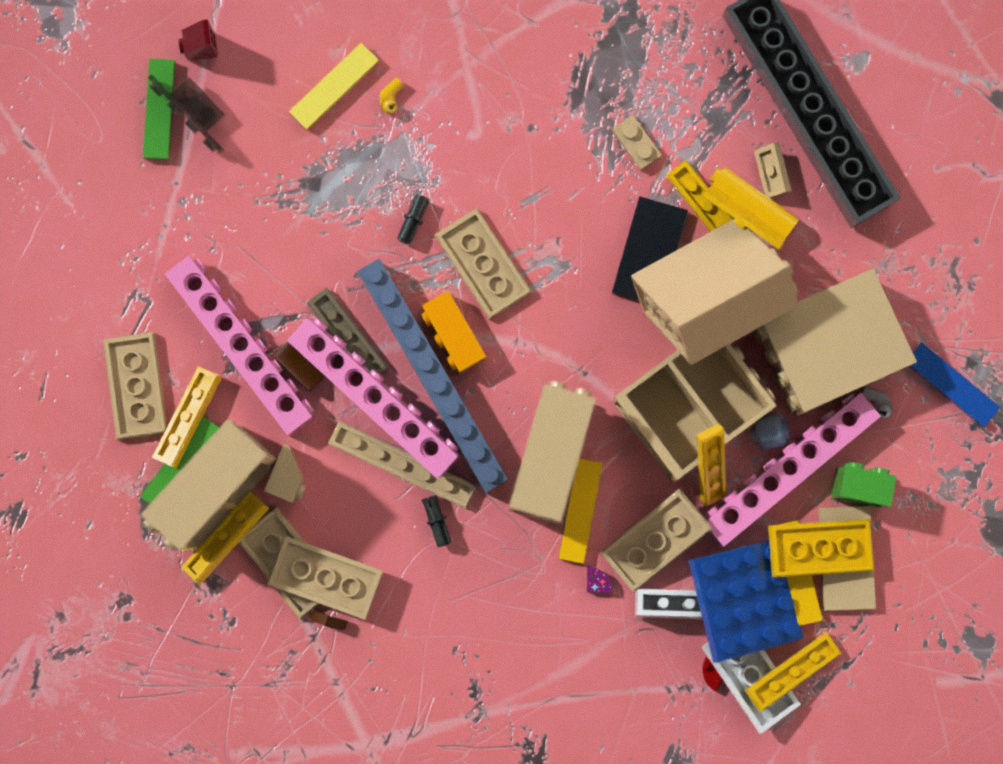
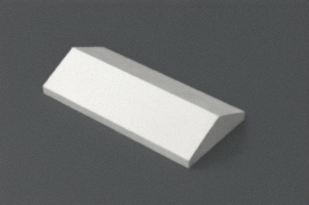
[701,642,801,734]

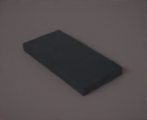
[612,196,688,301]

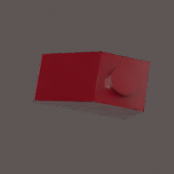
[178,19,218,61]

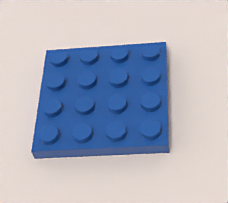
[688,540,804,663]

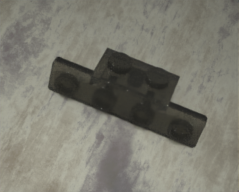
[148,74,225,153]

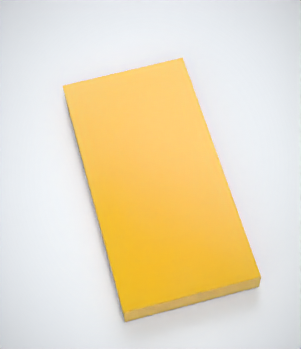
[768,519,874,577]

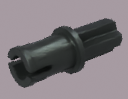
[397,194,430,244]
[422,495,451,547]

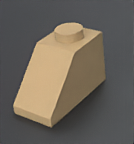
[264,444,306,503]

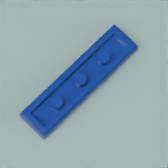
[909,342,1000,428]

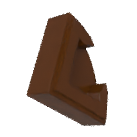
[311,610,348,630]

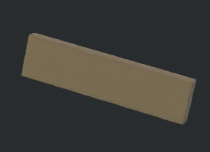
[307,288,388,375]

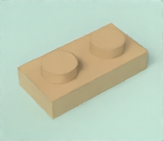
[612,115,661,171]
[754,143,791,199]

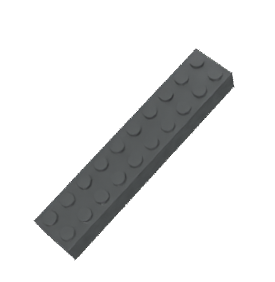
[722,0,901,229]

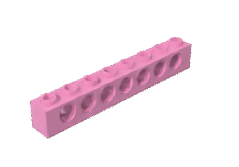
[165,256,314,437]
[287,318,461,479]
[703,393,881,547]

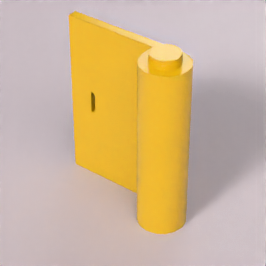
[703,167,799,250]

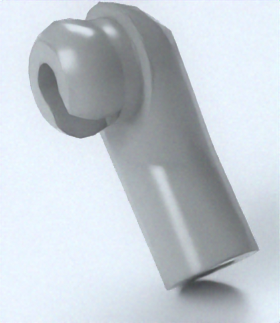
[861,386,893,419]

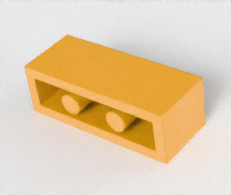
[420,291,486,374]

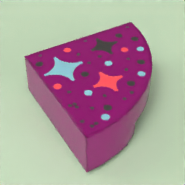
[587,566,613,593]

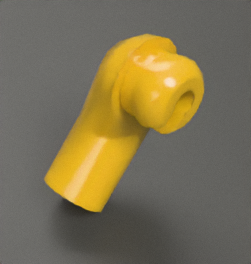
[380,77,404,114]

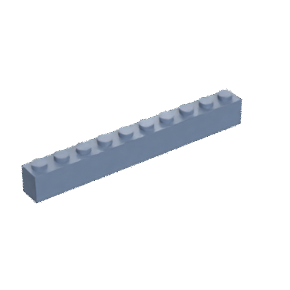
[357,258,508,493]

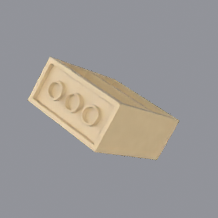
[631,219,799,365]
[753,269,917,416]
[612,344,776,482]
[508,381,596,524]
[141,419,277,551]

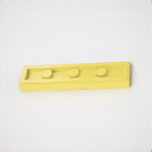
[289,43,379,131]

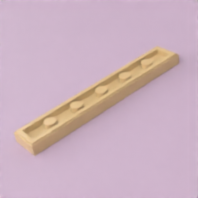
[328,421,477,509]

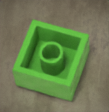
[830,462,897,508]

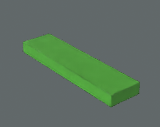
[143,59,176,160]
[140,416,220,504]

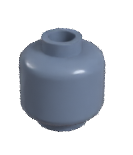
[751,414,790,450]

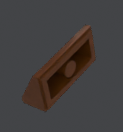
[272,342,326,392]

